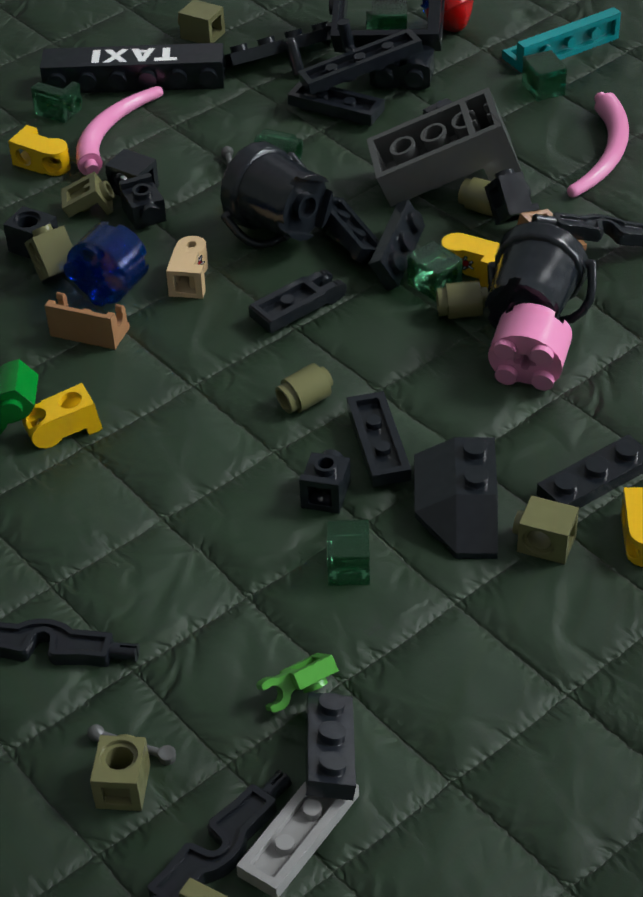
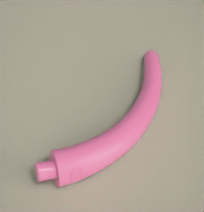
[76,86,163,175]
[567,92,629,198]

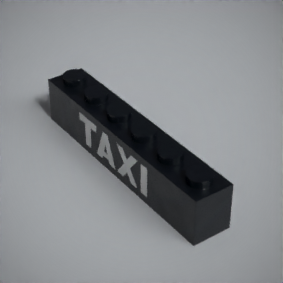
[40,43,226,94]

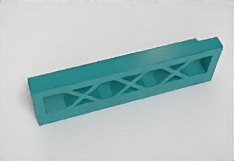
[502,7,621,74]

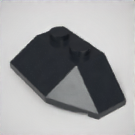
[414,437,498,559]

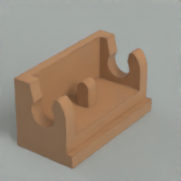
[44,292,130,350]

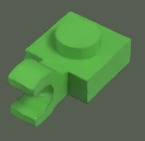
[256,653,339,712]

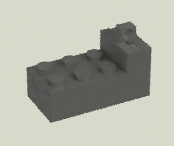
[366,87,522,207]

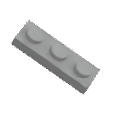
[236,781,359,897]

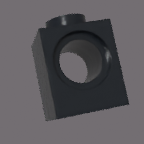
[105,149,159,196]
[3,206,58,259]

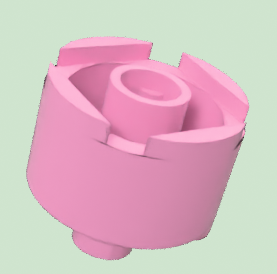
[488,303,572,391]

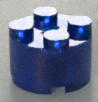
[63,221,149,307]

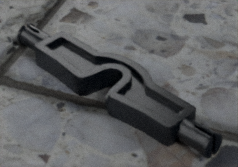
[531,212,643,247]
[0,619,140,667]
[147,770,292,897]

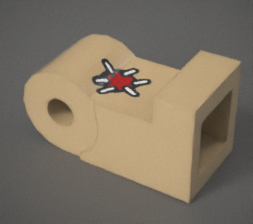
[166,236,208,299]

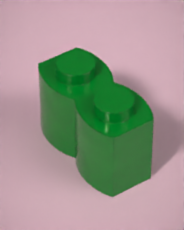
[0,359,39,434]

